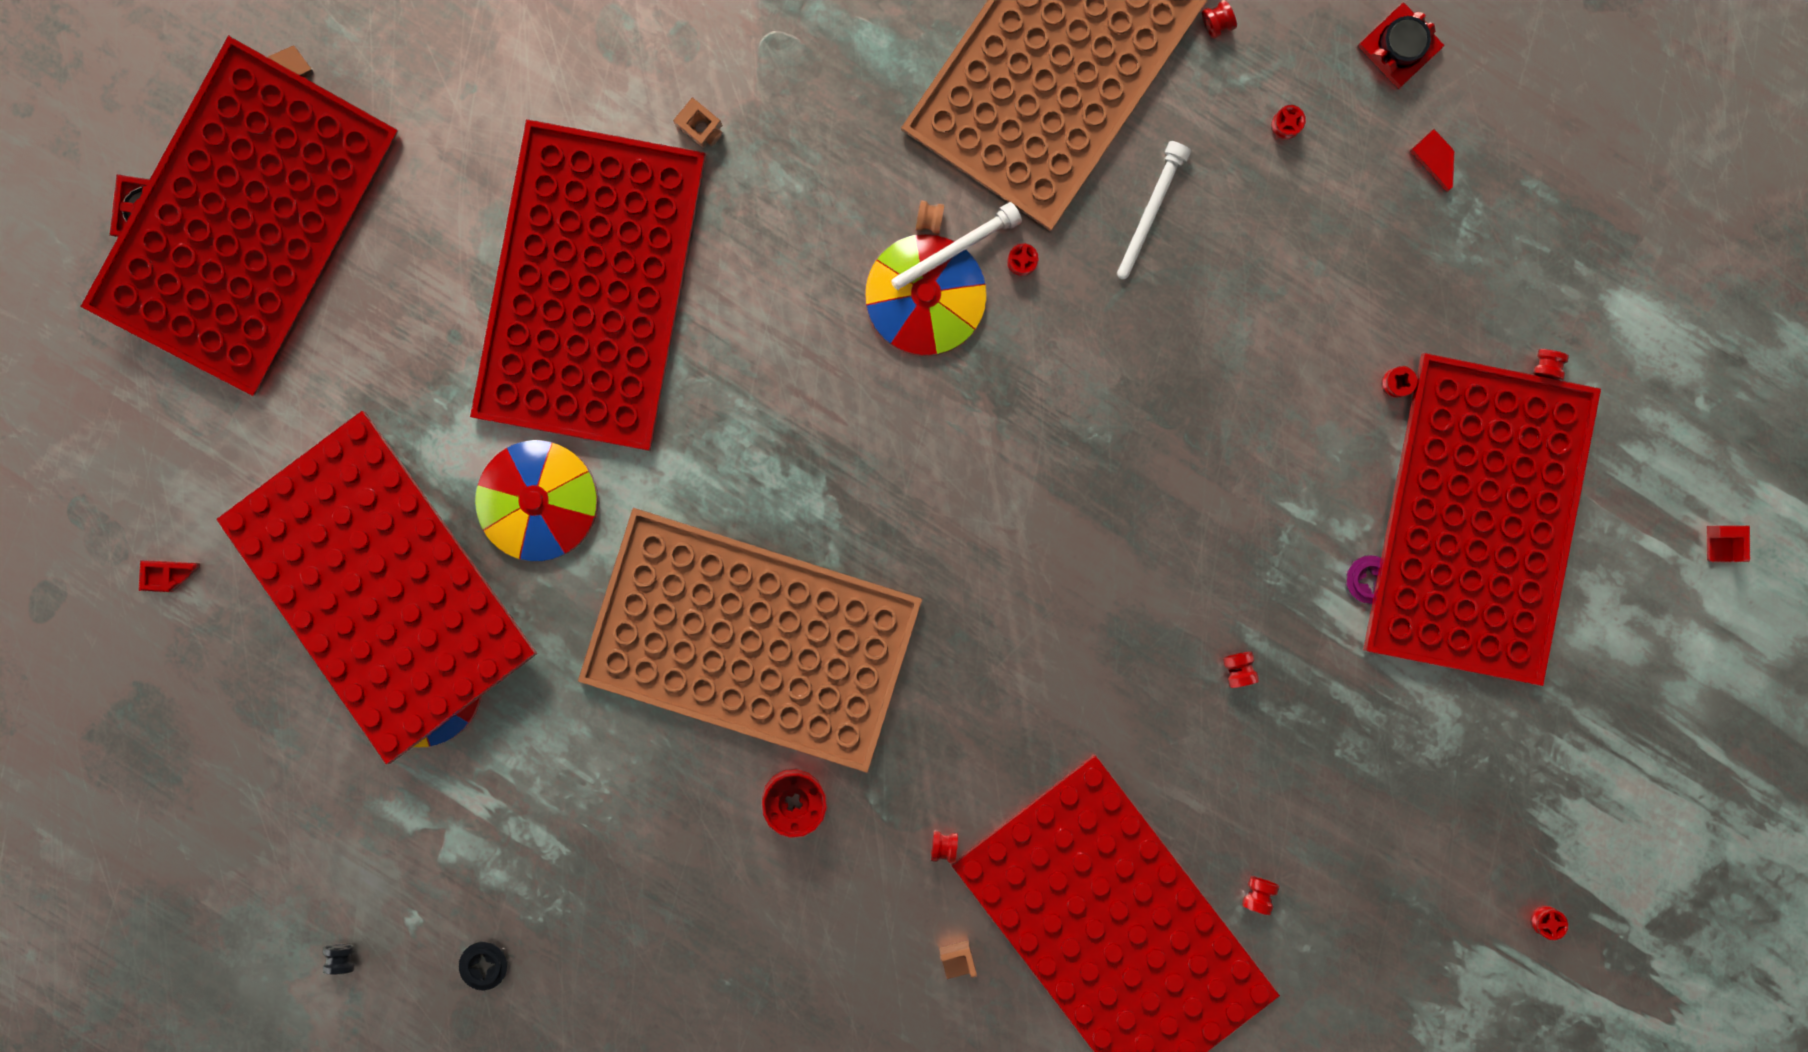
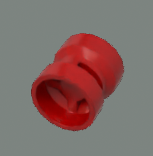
[1223,651,1259,688]
[1242,876,1280,915]

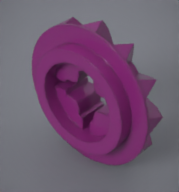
[1346,555,1381,604]

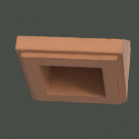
[268,45,313,77]

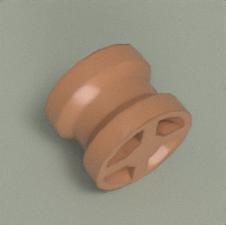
[915,200,945,234]

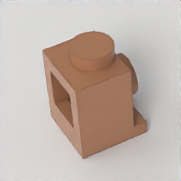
[673,97,723,149]

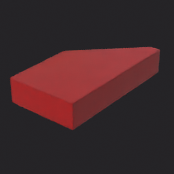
[1410,129,1455,192]
[139,560,200,592]

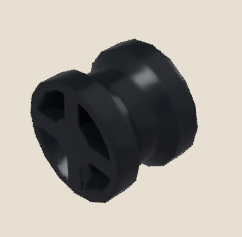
[323,944,354,975]

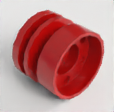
[762,769,827,838]

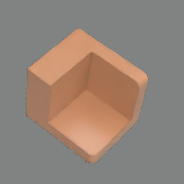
[939,940,977,979]

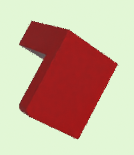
[1707,526,1750,562]

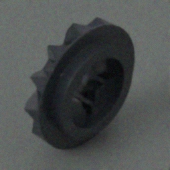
[459,941,508,991]

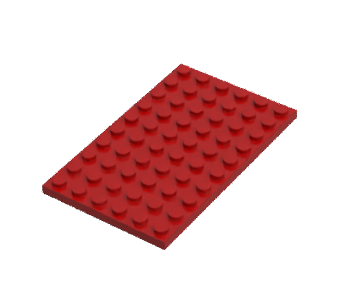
[80,35,398,396]
[470,119,706,451]
[1363,353,1601,686]
[216,411,538,764]
[951,754,1280,1052]

